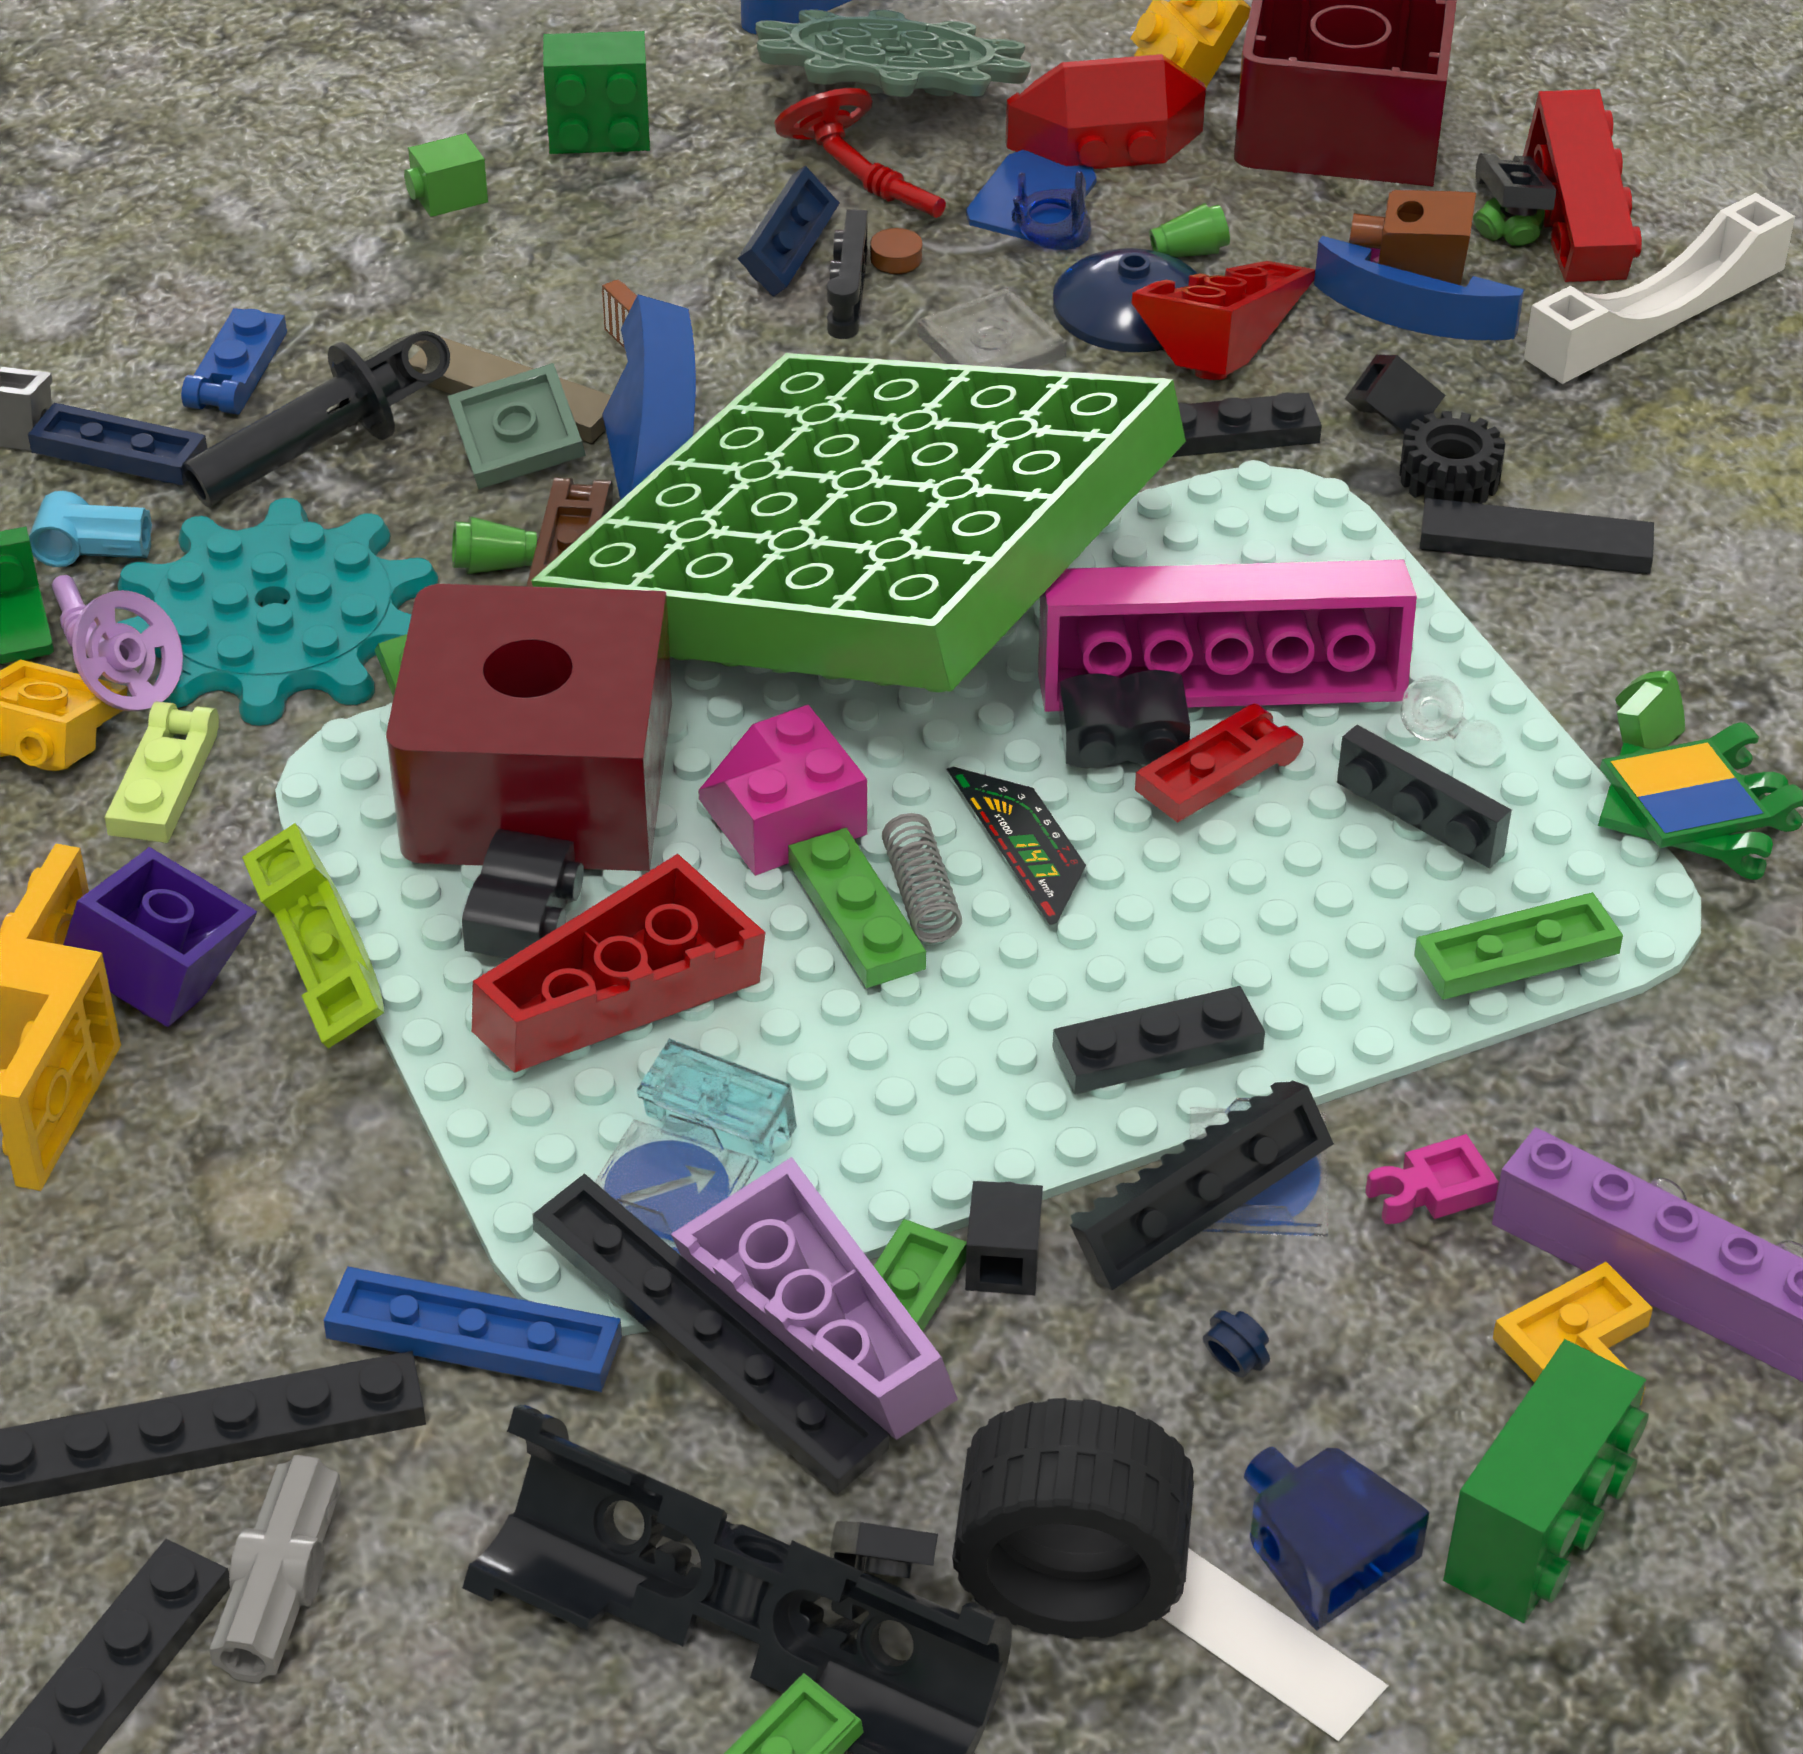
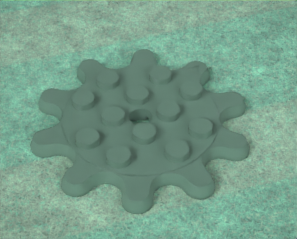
[755,9,1031,97]

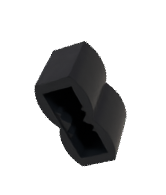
[1059,670,1190,768]
[462,829,584,959]

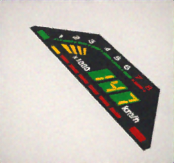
[946,767,1086,925]

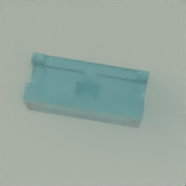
[637,1038,797,1163]

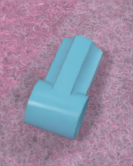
[29,491,152,567]

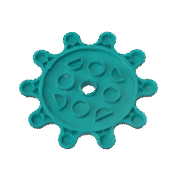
[117,498,439,726]

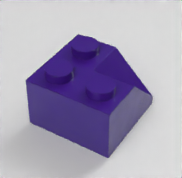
[63,847,257,1027]

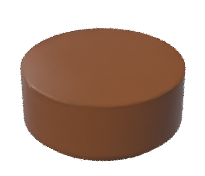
[870,228,923,274]

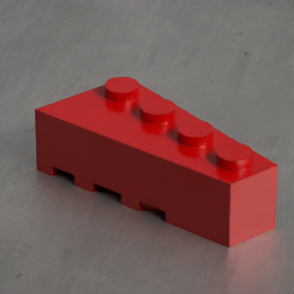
[471,854,766,1073]

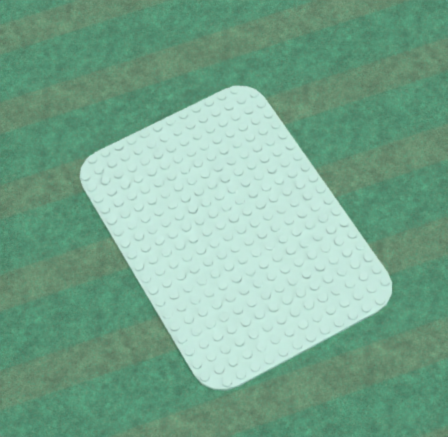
[275,460,1701,1336]

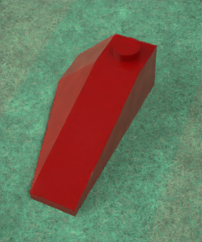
[1131,261,1315,380]

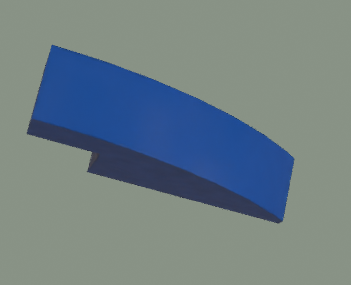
[602,294,696,501]

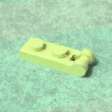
[104,701,219,843]

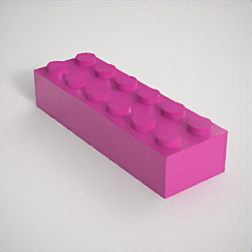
[1038,559,1417,712]

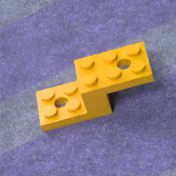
[0,843,121,1191]

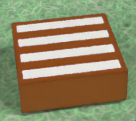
[602,279,637,348]

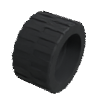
[952,1398,1194,1639]

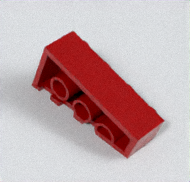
[1523,89,1642,282]

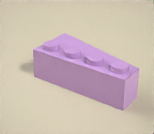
[671,1157,958,1440]

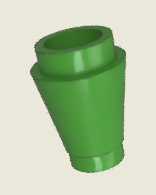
[1149,203,1230,258]
[452,516,537,574]

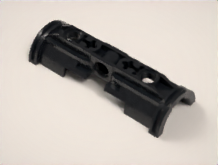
[462,1405,1012,1754]

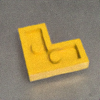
[1492,1262,1653,1405]

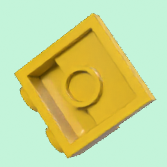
[1130,0,1251,88]
[0,659,128,771]

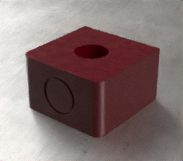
[1234,0,1457,187]
[386,584,672,871]

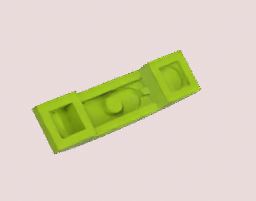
[242,823,384,1049]

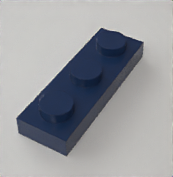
[737,166,840,297]
[28,402,208,486]

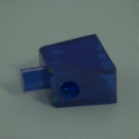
[1244,1447,1430,1631]

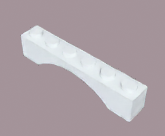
[1524,193,1795,384]

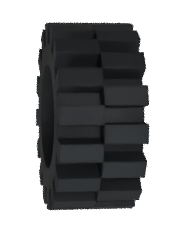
[1399,411,1505,504]

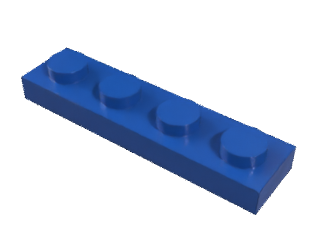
[323,1266,622,1392]

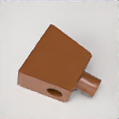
[1349,190,1476,285]

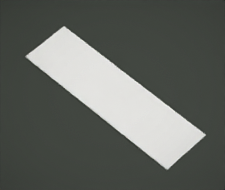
[1162,1548,1389,1741]

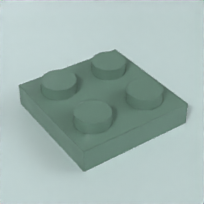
[447,363,586,489]

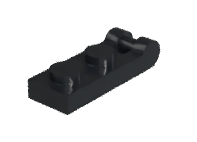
[1476,153,1557,216]
[827,209,868,339]
[830,1521,938,1579]

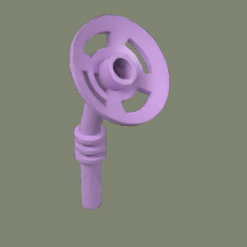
[52,575,183,711]

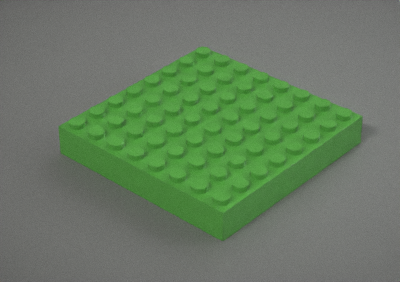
[531,353,1186,692]

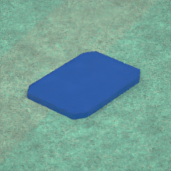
[966,150,1097,244]

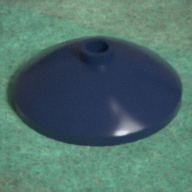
[1053,248,1198,352]

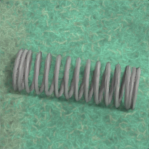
[882,813,962,943]

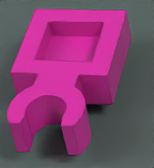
[1365,1134,1499,1224]

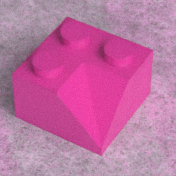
[698,704,867,876]

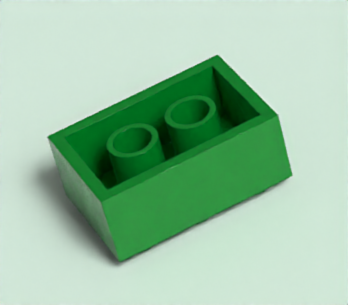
[1443,1339,1649,1623]

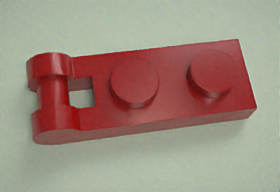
[1135,703,1304,823]

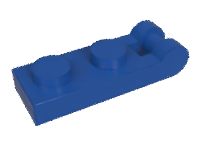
[181,308,287,414]

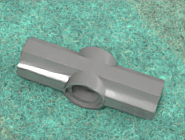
[209,1455,342,1683]

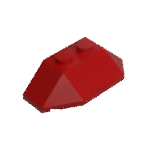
[1005,54,1206,169]

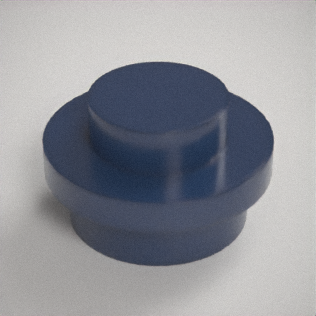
[1203,1310,1270,1378]

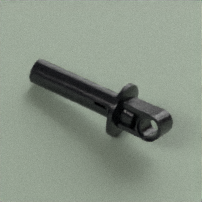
[182,331,450,507]

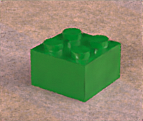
[543,31,650,154]

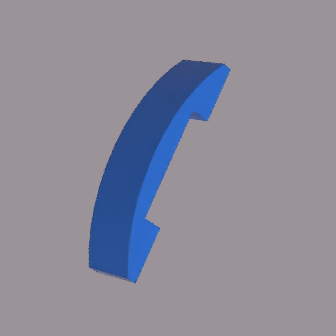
[1314,236,1524,340]

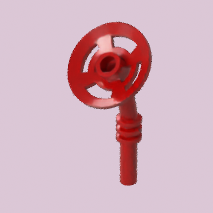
[774,88,946,218]

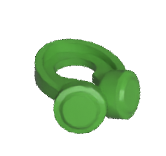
[1473,198,1545,246]

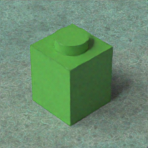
[404,133,488,217]

